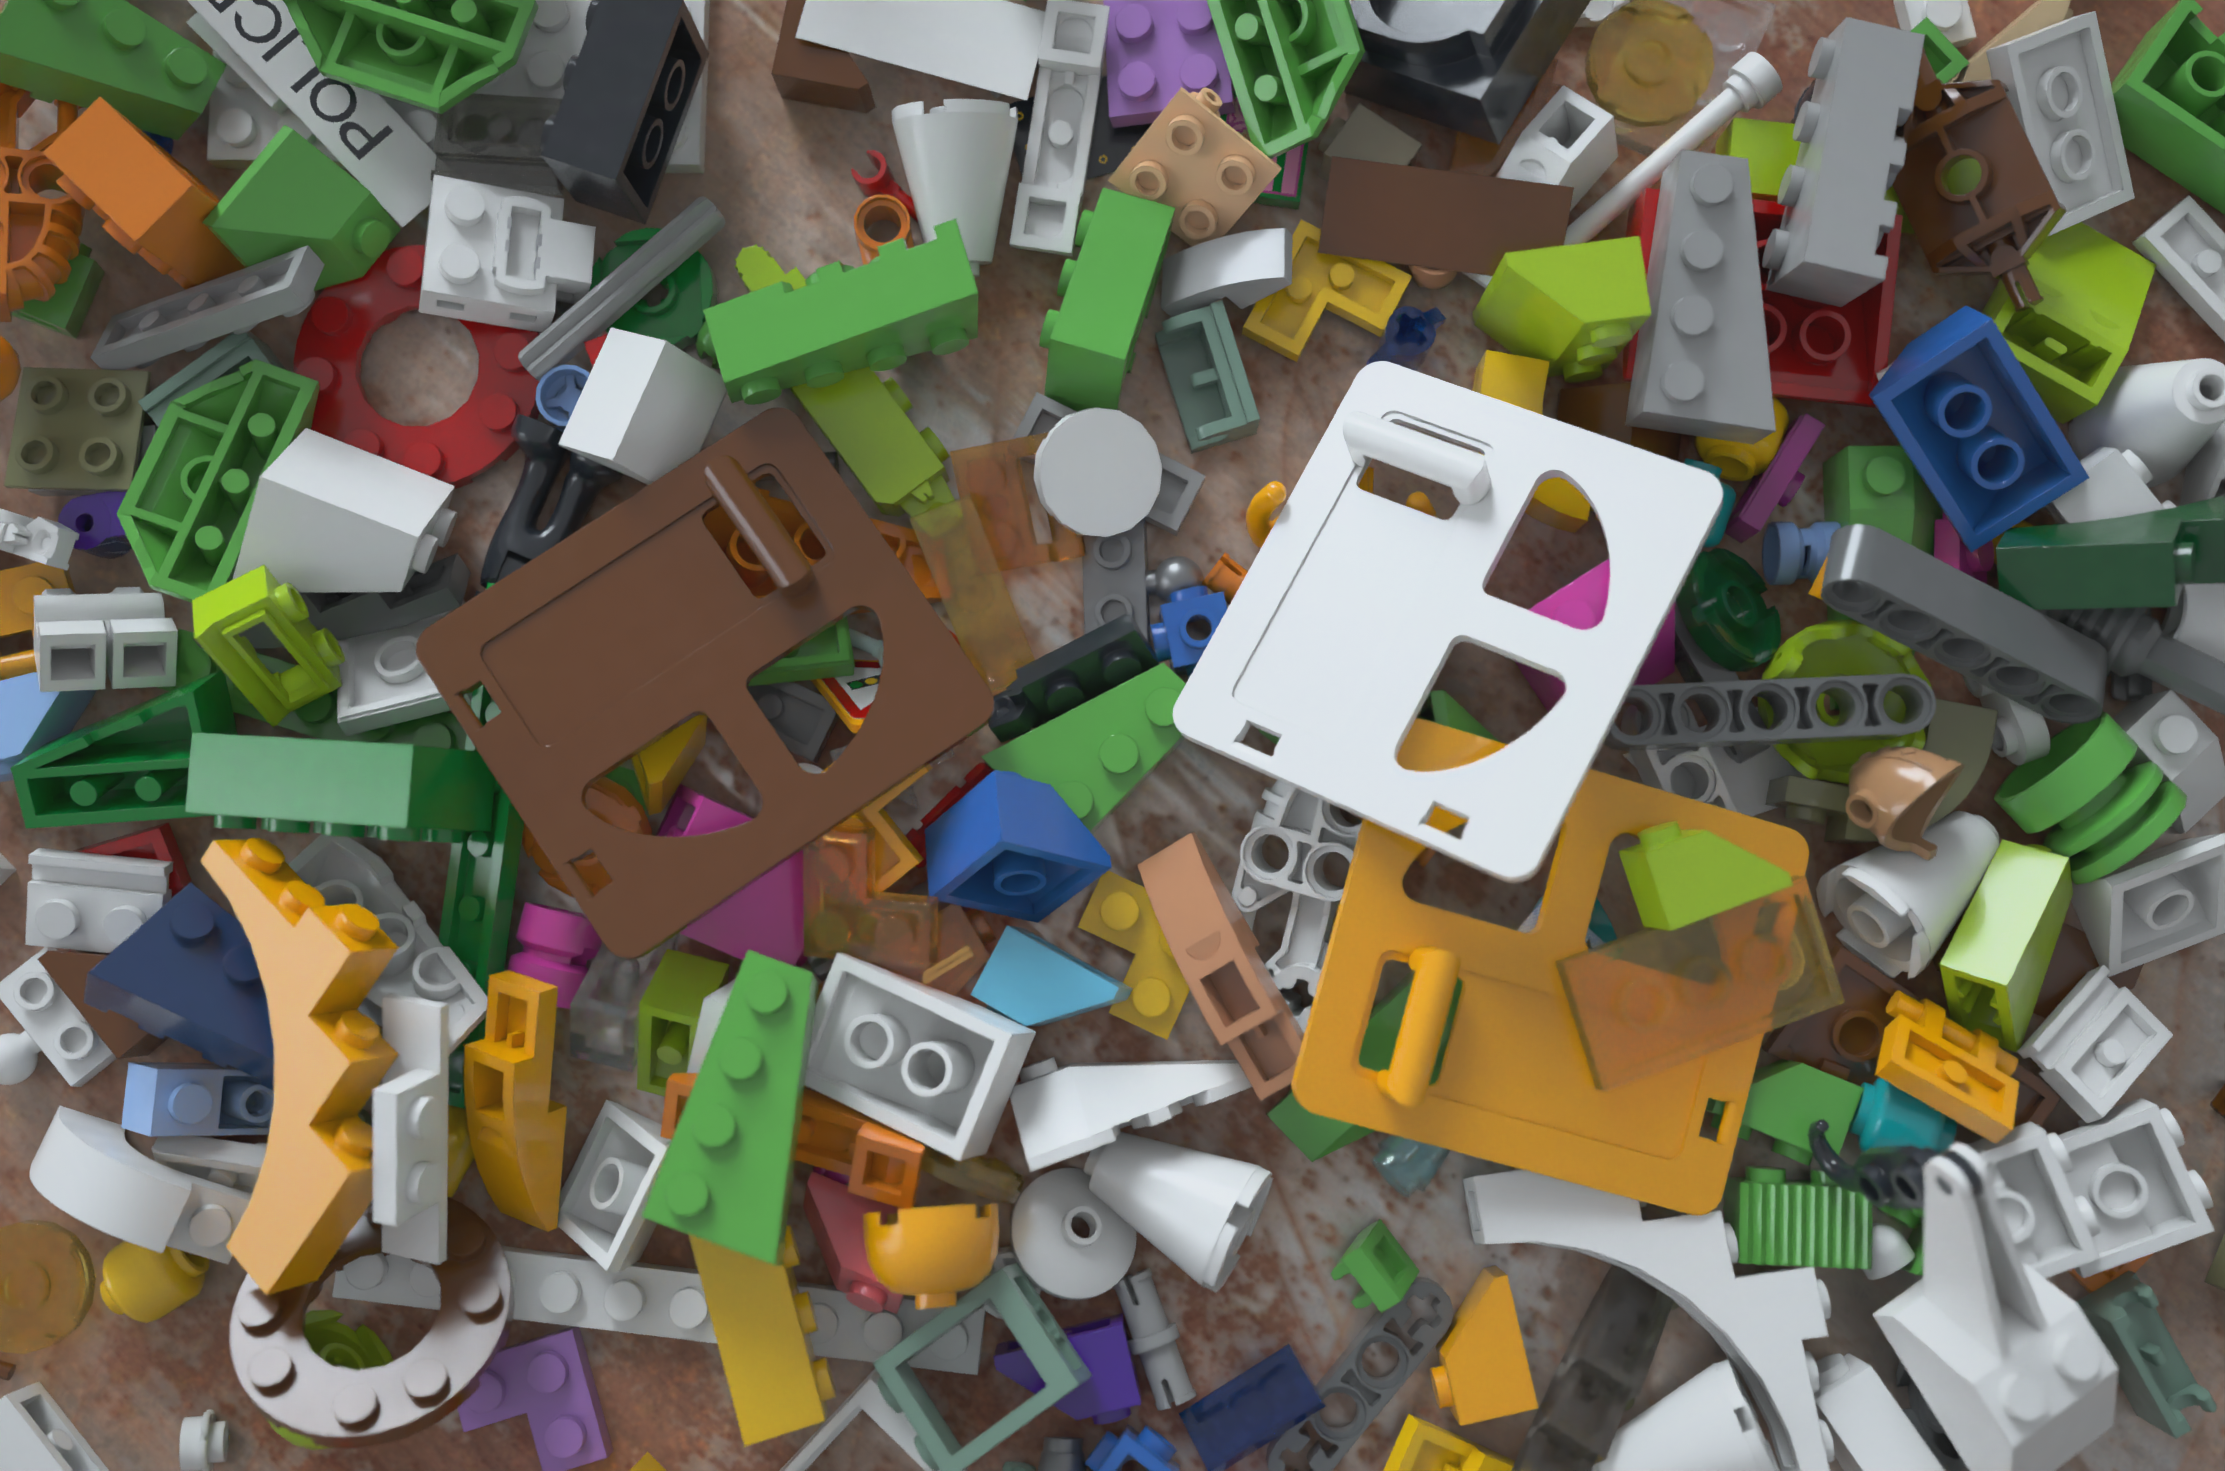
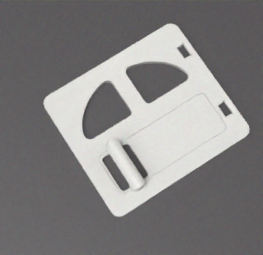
[1173,361,1723,882]

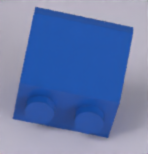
[925,770,1112,923]

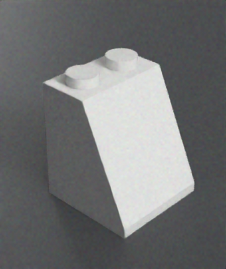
[233,428,457,592]

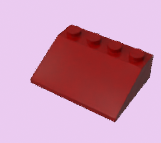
[1623,188,1903,408]

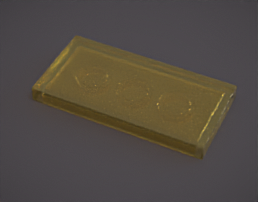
[1555,875,1845,1092]

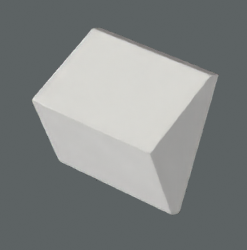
[559,328,727,485]
[2071,833,2225,977]
[557,1100,672,1274]

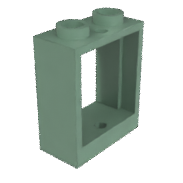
[872,1263,1092,1471]

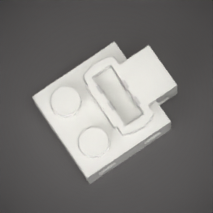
[419,174,596,333]

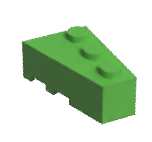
[0,0,227,140]

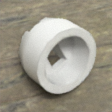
[1862,1223,1915,1280]

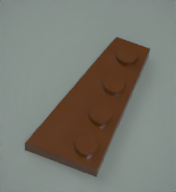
[1762,943,2062,1128]

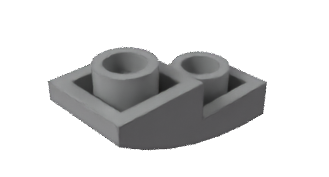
[1161,228,1292,317]

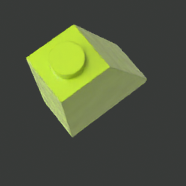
[1940,839,2073,1053]

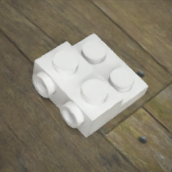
[2058,1098,2215,1278]
[1923,1122,2101,1279]

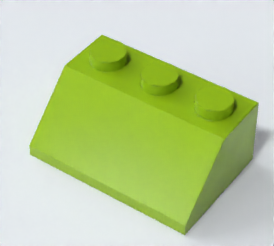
[1473,236,1652,383]

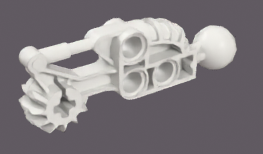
[1232,780,1361,1034]

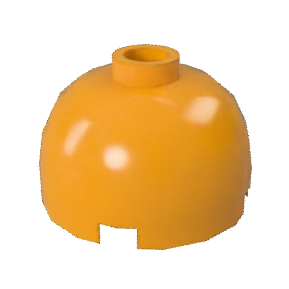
[863,1204,1000,1309]

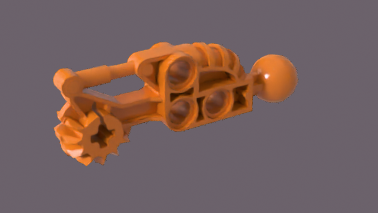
[0,83,85,402]

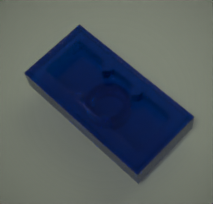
[1179,1344,1326,1471]

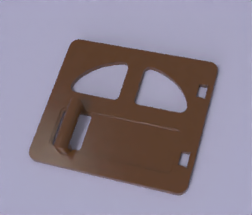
[416,407,995,960]

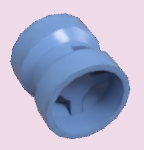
[535,364,590,432]
[1762,521,1841,585]

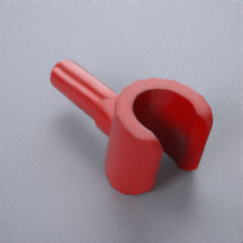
[851,150,918,222]

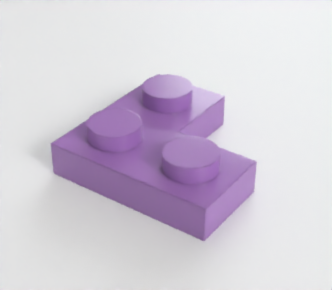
[457,1326,613,1471]

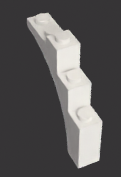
[1463,1169,1834,1471]

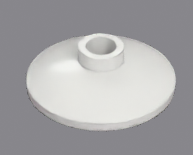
[1009,1168,1136,1300]

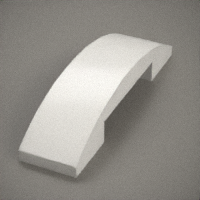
[1010,0,1110,256]

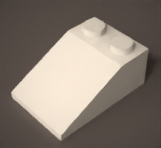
[805,953,1036,1161]

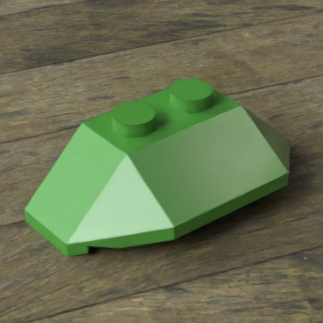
[283,0,539,114]
[1207,0,1365,159]
[117,359,320,603]

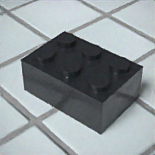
[541,0,709,225]

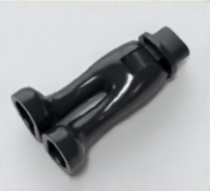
[474,414,623,597]

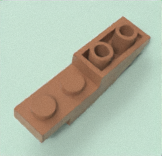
[1137,832,1304,1101]

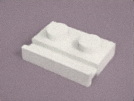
[25,848,173,953]
[2017,965,2173,1124]

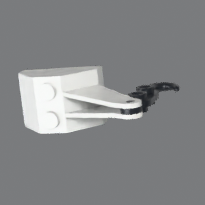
[1808,1119,2118,1471]

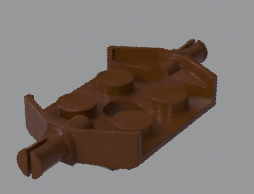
[1892,48,2067,313]

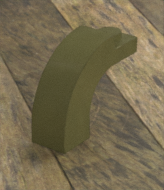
[1765,698,1998,844]

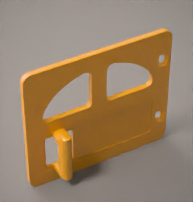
[1292,718,1809,1215]

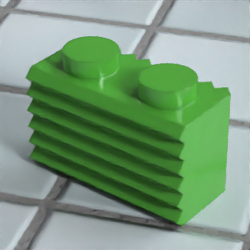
[1723,1165,1872,1270]

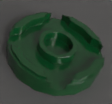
[1676,548,1781,672]

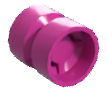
[507,902,602,1010]

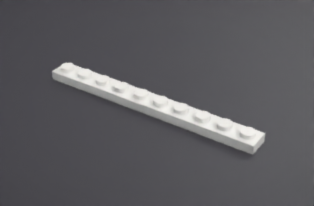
[332,1246,986,1375]

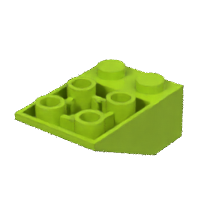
[1981,222,2157,424]

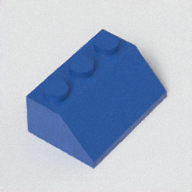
[1869,305,2090,553]

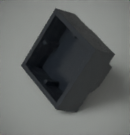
[1344,0,1591,145]

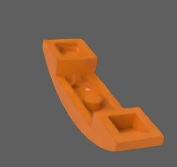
[660,1073,925,1209]

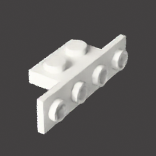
[373,993,449,1265]

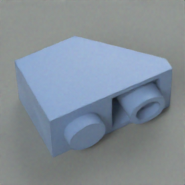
[121,1062,274,1137]

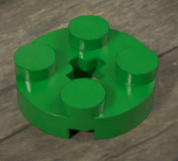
[589,228,718,350]

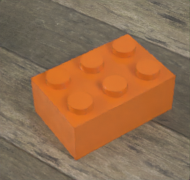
[43,97,245,290]

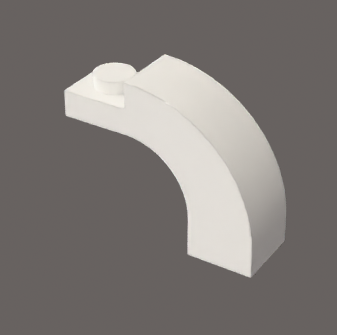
[30,1105,252,1264]

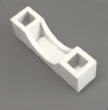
[2044,446,2225,663]

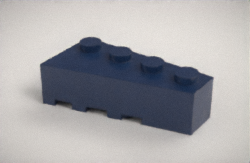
[84,882,274,1091]

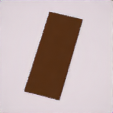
[1318,156,1574,276]

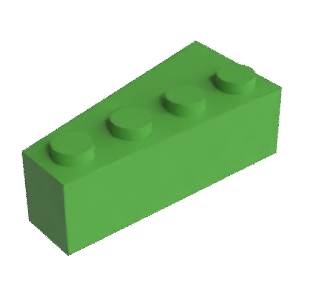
[2111,0,2225,215]
[703,218,978,405]
[641,950,818,1266]

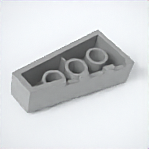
[1762,17,1925,307]
[1625,149,1776,444]

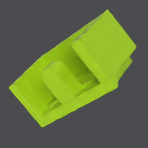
[192,565,345,727]

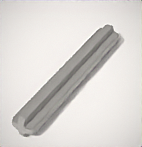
[518,196,726,381]

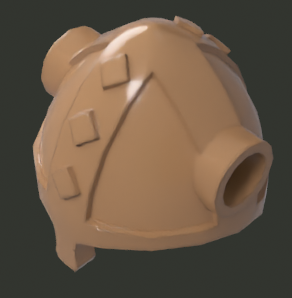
[1846,746,1965,860]

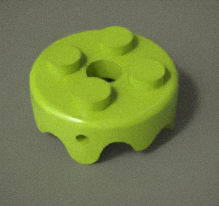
[1758,619,1932,784]

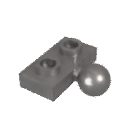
[1082,519,1204,645]

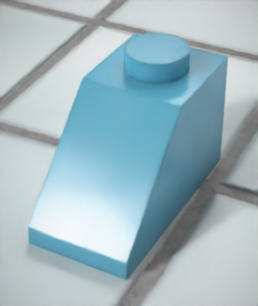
[970,925,1133,1026]

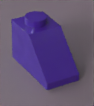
[993,1313,1141,1425]

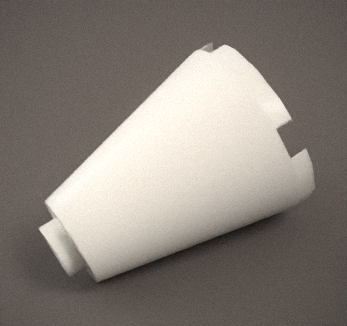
[892,99,1018,277]
[2068,358,2225,488]
[1816,811,2000,979]
[1084,1132,1273,1293]
[1586,1359,1781,1471]

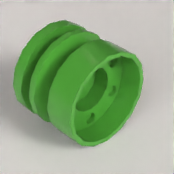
[1994,711,2187,885]

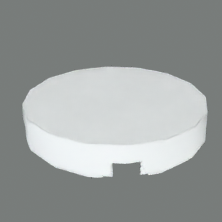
[1034,408,1162,537]

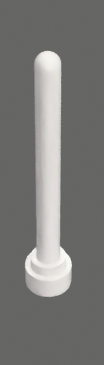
[1564,52,1783,246]

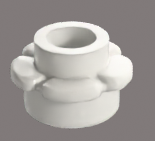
[179,1409,229,1471]

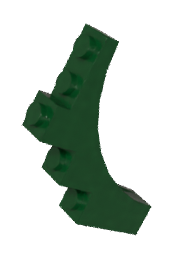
[1996,495,2225,610]

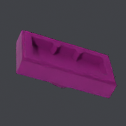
[1724,413,1825,543]

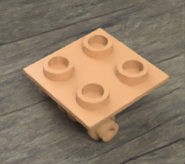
[1108,87,1282,247]

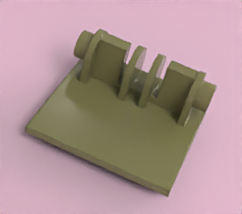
[4,367,156,492]

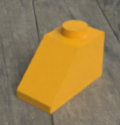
[1430,1265,1538,1426]

